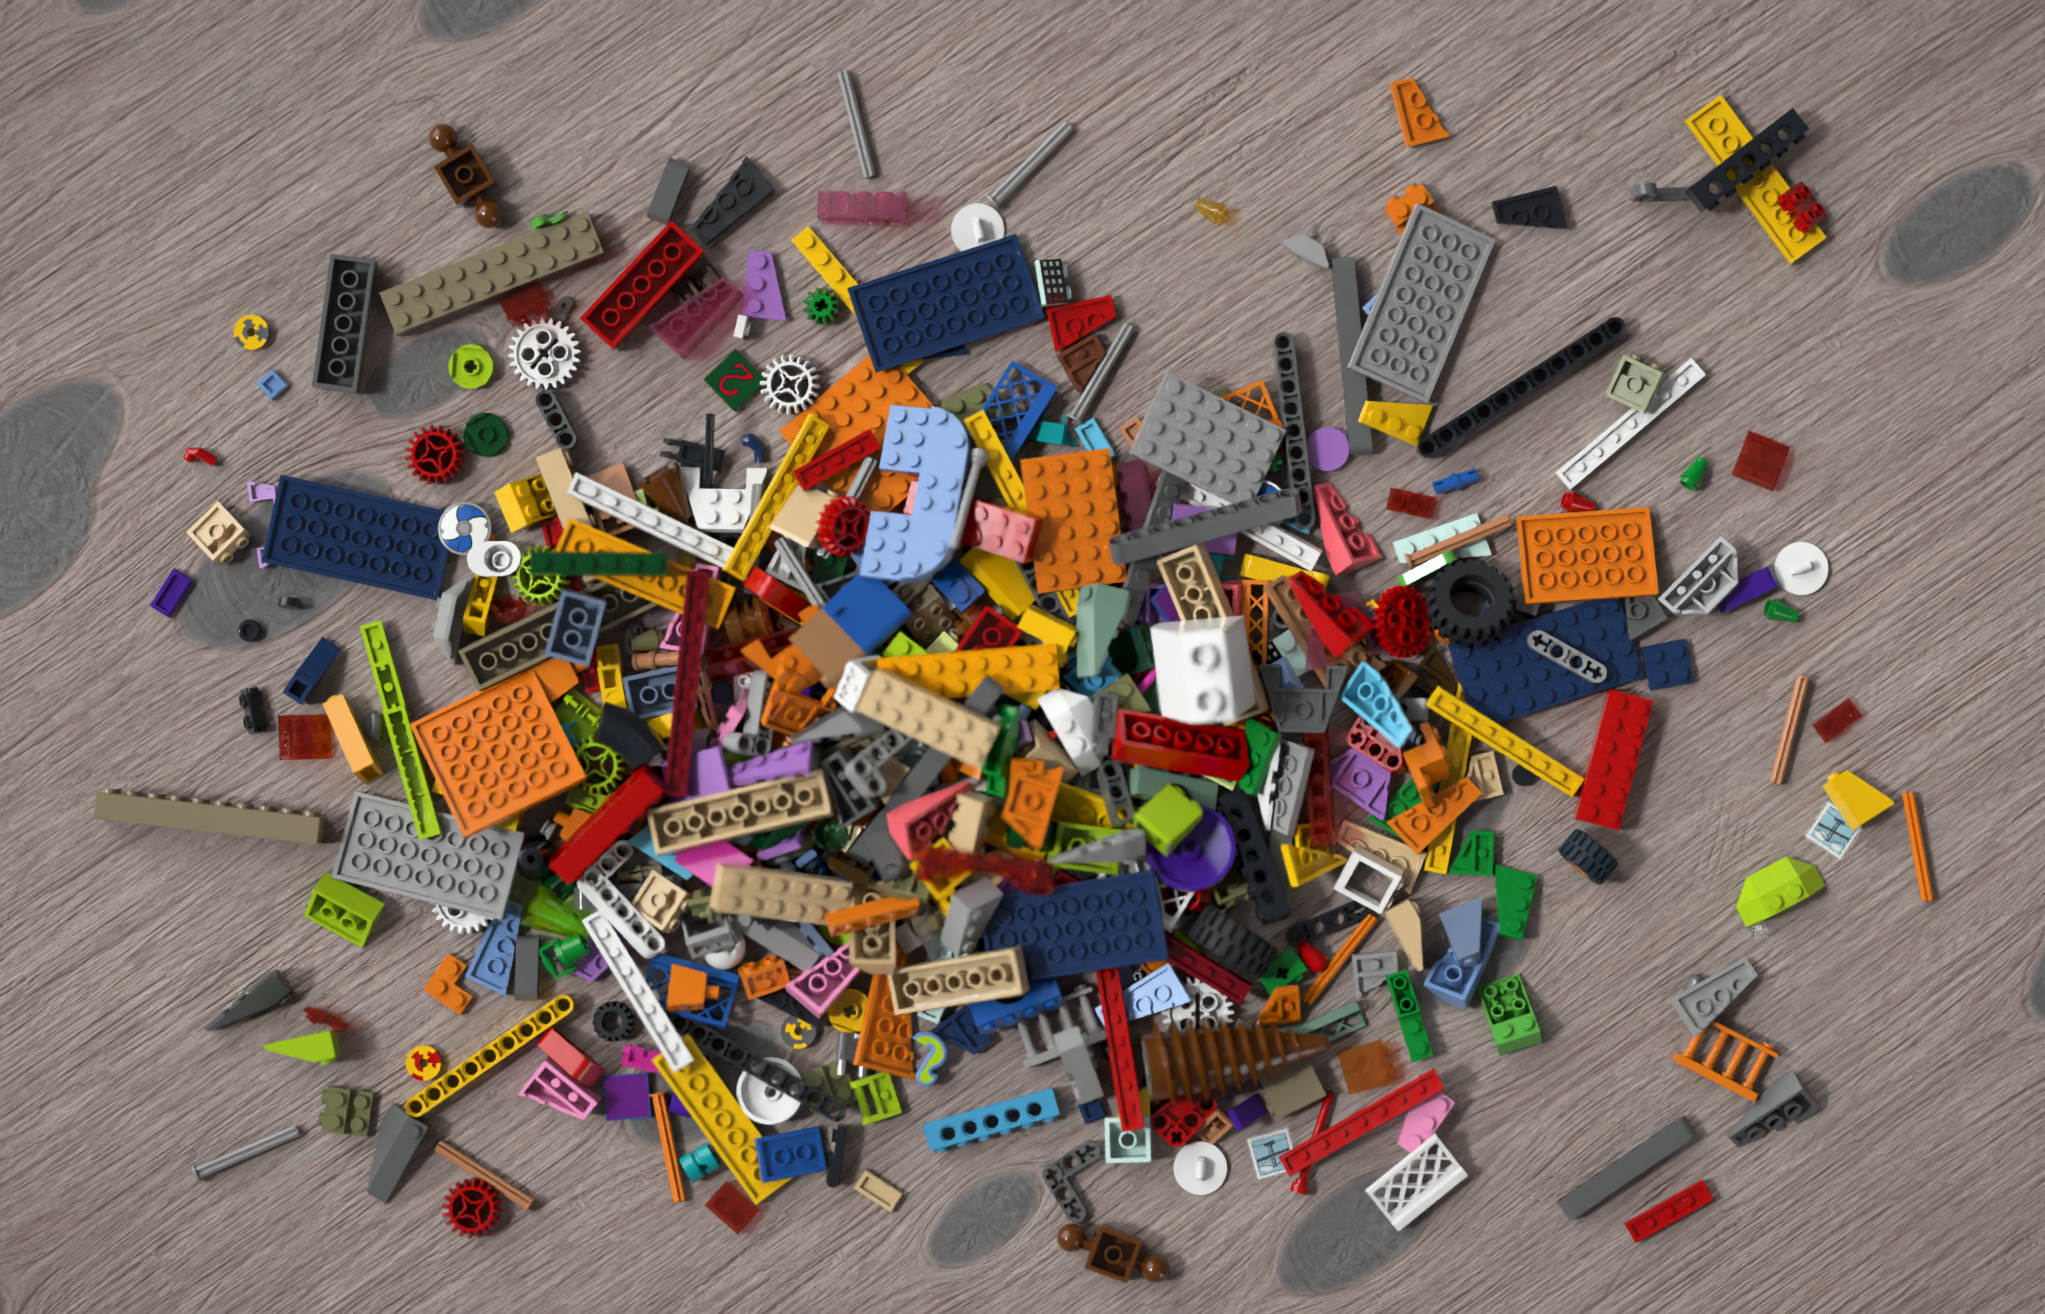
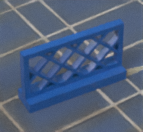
[967,360,1058,463]
[645,953,740,1029]

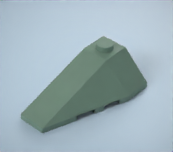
[1077,584,1132,678]

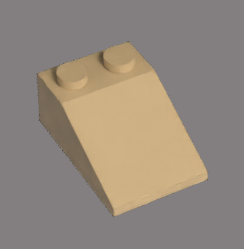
[1382,899,1423,971]

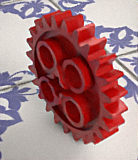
[1372,585,1432,658]

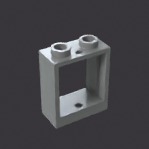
[680,895,735,959]

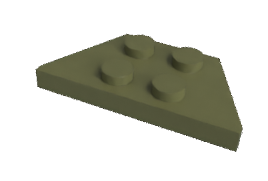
[941,383,1015,432]

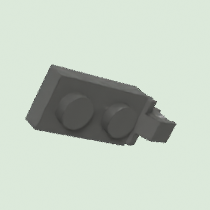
[1091,692,1118,757]

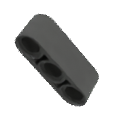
[647,158,691,225]
[535,390,578,451]
[1097,760,1134,827]
[515,936,541,1001]

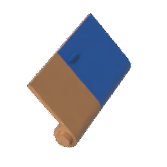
[789,573,912,689]

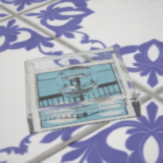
[1803,799,1866,861]
[1245,1126,1294,1182]

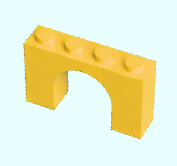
[1005,604,1078,710]

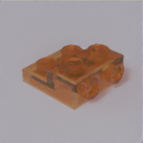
[1337,1039,1396,1095]

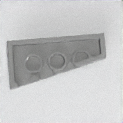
[1273,737,1314,836]
[1670,957,1758,1038]

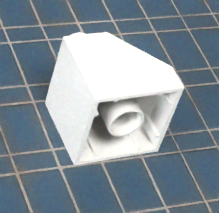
[1151,616,1255,723]

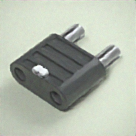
[836,1032,867,1078]

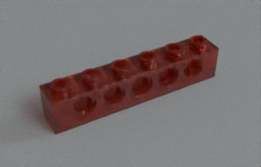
[1304,724,1336,849]

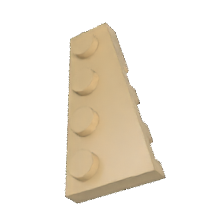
[1336,819,1427,894]

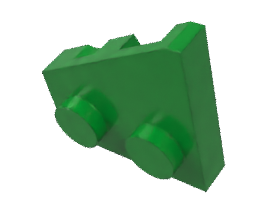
[1449,830,1494,876]

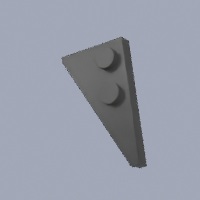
[1625,596,1667,641]

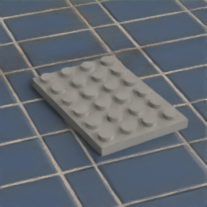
[1129,372,1286,504]

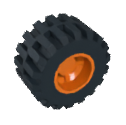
[1558,829,1619,885]

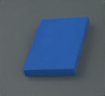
[754,1126,827,1183]

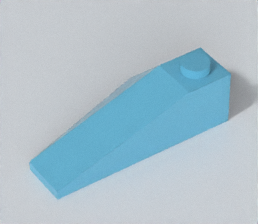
[1338,660,1413,748]

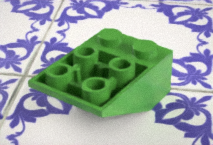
[1477,973,1542,1056]

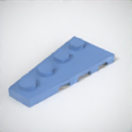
[465,899,524,996]

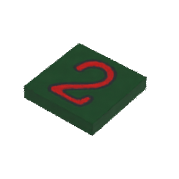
[703,349,766,412]

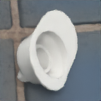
[467,541,521,577]

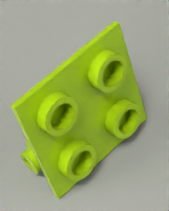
[554,688,602,747]

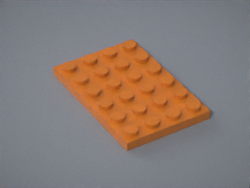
[1020,448,1127,593]
[1516,507,1659,605]

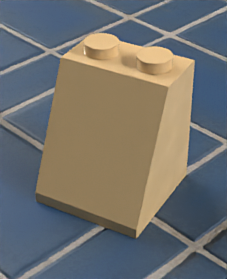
[770,484,840,549]
[1012,719,1078,784]

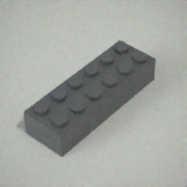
[312,254,378,395]

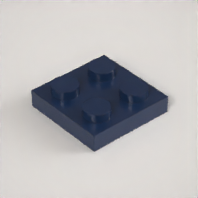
[1641,639,1694,691]

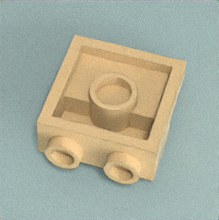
[186,501,251,566]
[631,870,692,933]

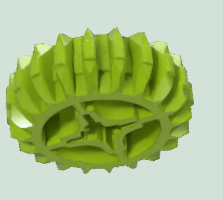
[511,545,570,606]
[574,735,626,795]

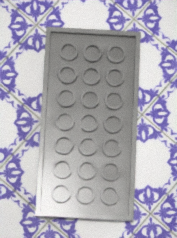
[1347,203,1495,403]
[331,791,526,921]

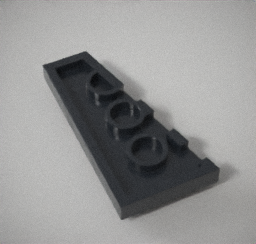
[691,156,775,246]

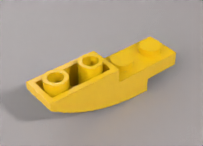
[596,643,629,710]

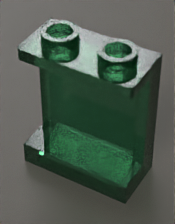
[1107,623,1156,676]

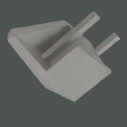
[1280,225,1329,269]

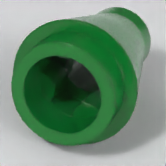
[1679,456,1709,491]
[1763,599,1799,623]

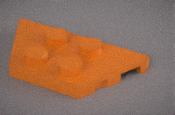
[1002,767,1064,850]

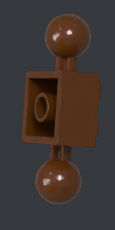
[429,124,503,228]
[1057,1223,1170,1283]

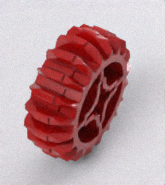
[405,425,465,485]
[815,496,871,556]
[442,1178,503,1239]

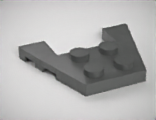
[1260,664,1348,734]

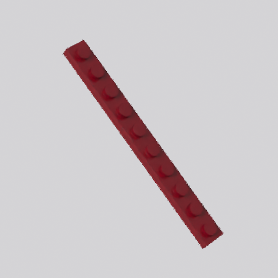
[664,570,710,797]
[1050,868,1253,1005]

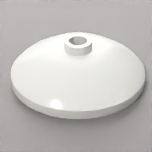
[737,1057,802,1125]

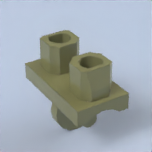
[688,890,722,923]

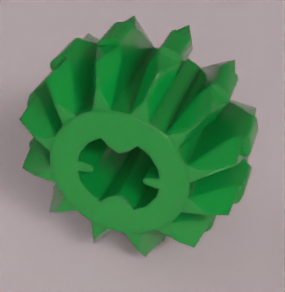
[803,287,840,325]

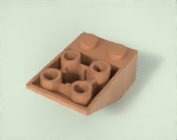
[587,462,638,537]

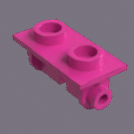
[621,1044,661,1074]

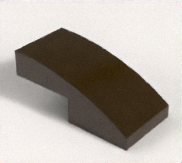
[671,263,723,308]

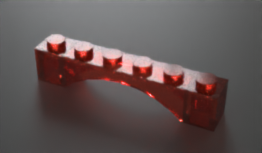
[915,846,1054,896]

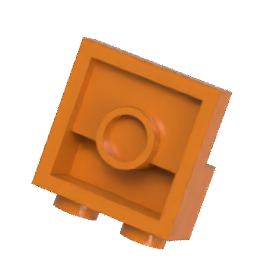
[1384,183,1441,236]

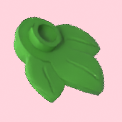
[531,210,568,231]

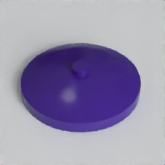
[1145,804,1236,892]

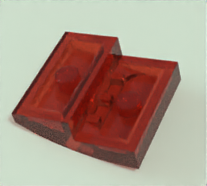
[1731,431,1790,491]

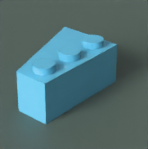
[627,824,694,880]

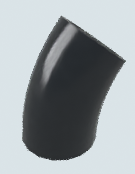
[595,701,668,770]

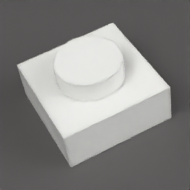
[734,315,751,340]

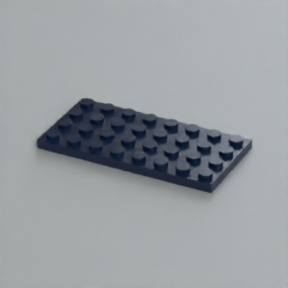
[847,234,1045,374]
[261,475,449,600]
[1448,599,1644,723]
[983,869,1169,981]

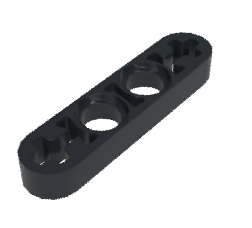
[1286,900,1368,946]

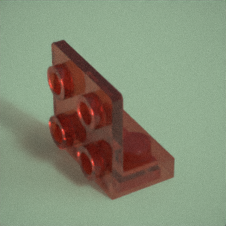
[499,281,551,327]
[278,714,331,760]

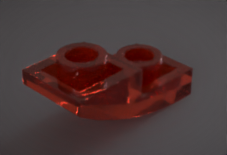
[1386,488,1437,520]
[1812,697,1862,743]
[303,1006,352,1032]

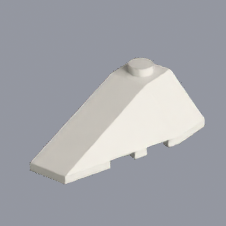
[1257,741,1280,831]

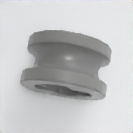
[538,818,558,841]

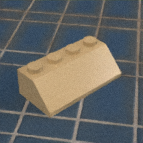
[849,880,895,974]

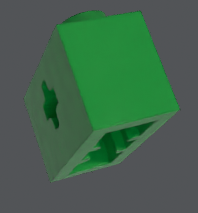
[1259,947,1307,995]

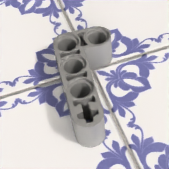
[724,670,775,756]
[845,727,913,799]

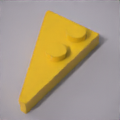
[1281,844,1348,887]

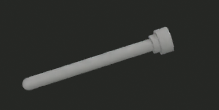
[950,448,989,549]

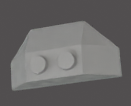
[1658,536,1739,616]
[431,576,474,665]

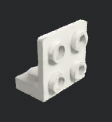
[834,655,880,713]

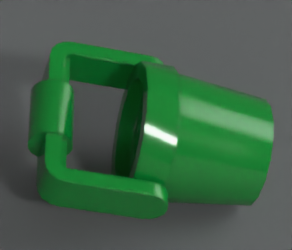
[539,933,590,979]

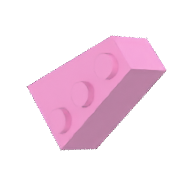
[518,1056,602,1120]

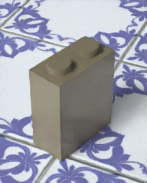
[1257,1059,1326,1119]

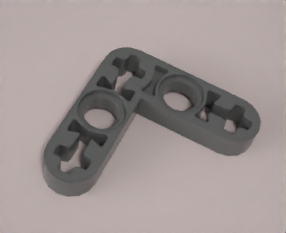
[1631,183,1691,202]
[1042,1140,1100,1223]

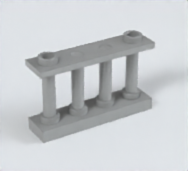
[1016,984,1107,1068]

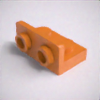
[737,955,790,1000]

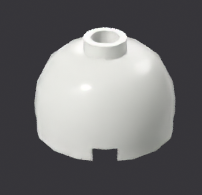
[703,926,746,969]

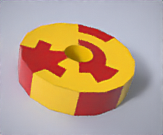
[405,1045,442,1081]

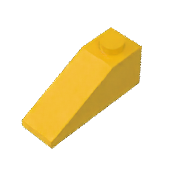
[463,574,499,636]

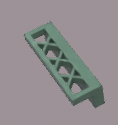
[1285,1001,1366,1042]

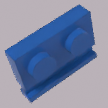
[932,559,986,614]

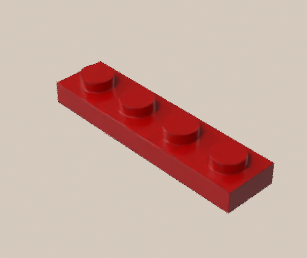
[792,429,881,492]
[1624,1179,1714,1243]

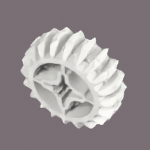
[760,355,820,415]

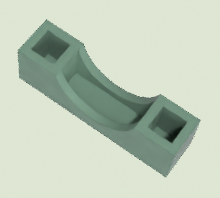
[1127,765,1218,810]

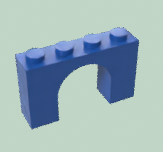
[968,977,1064,1035]

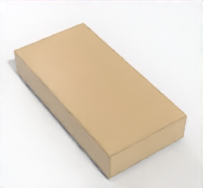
[854,1170,903,1212]

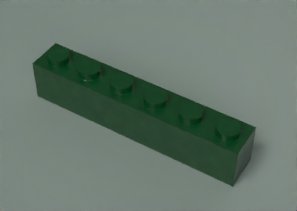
[530,552,667,577]

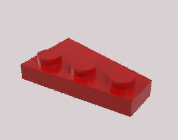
[1046,295,1116,353]

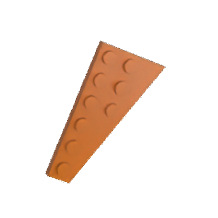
[853,938,916,1080]

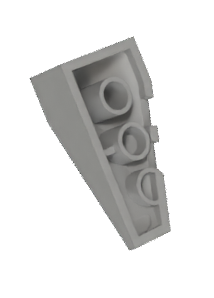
[1048,828,1145,864]

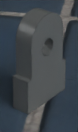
[546,296,573,324]

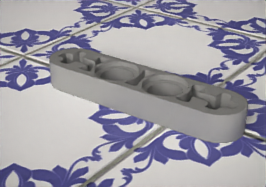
[1527,630,1607,683]

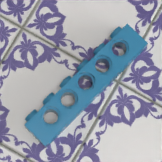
[923,1087,1060,1153]

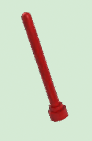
[1290,1090,1334,1196]

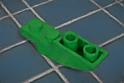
[982,704,1020,798]
[1386,969,1433,1063]

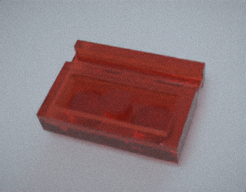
[705,1180,760,1235]

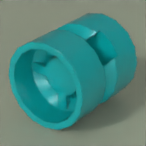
[679,1142,721,1183]

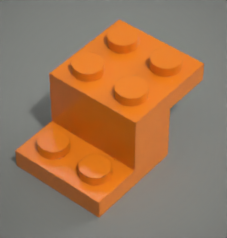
[1403,721,1452,809]

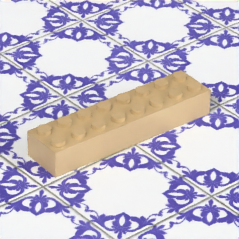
[1157,542,1271,726]
[647,769,835,857]

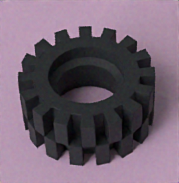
[592,1001,634,1042]

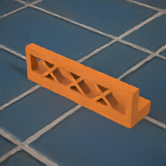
[1241,580,1270,670]
[825,897,920,937]

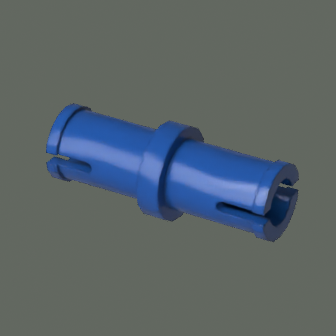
[1432,468,1479,495]

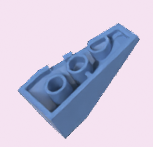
[1423,917,1499,1010]

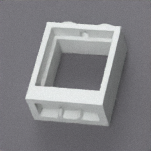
[1333,845,1405,914]

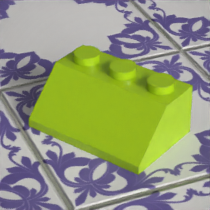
[304,872,385,948]

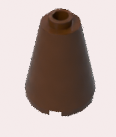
[638,462,693,524]

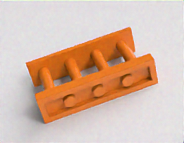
[1672,1021,1779,1102]

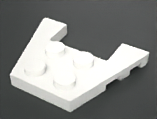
[680,467,767,533]

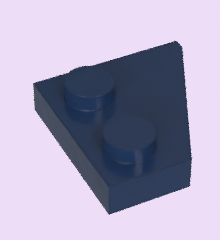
[931,1005,992,1054]

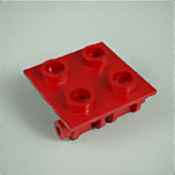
[1777,181,1828,234]

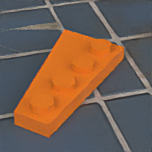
[1386,777,1482,855]

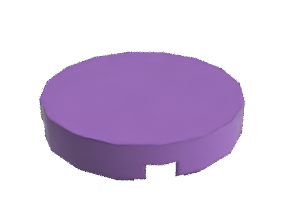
[1306,427,1349,471]

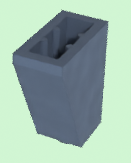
[1439,898,1483,968]

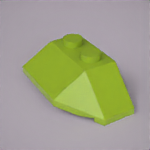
[1736,856,1825,927]

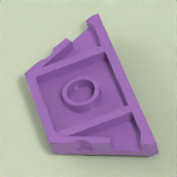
[1312,748,1391,822]

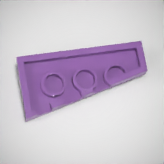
[729,741,815,787]

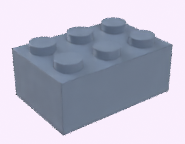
[545,588,607,667]
[622,666,699,720]

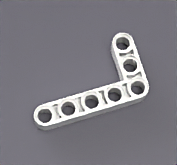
[577,840,665,959]

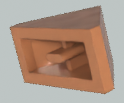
[1195,1107,1234,1145]

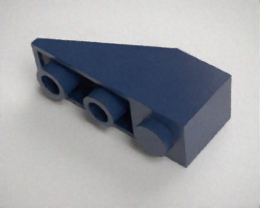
[283,637,341,705]

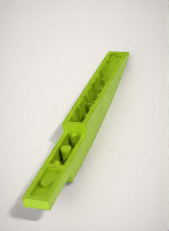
[360,620,441,840]

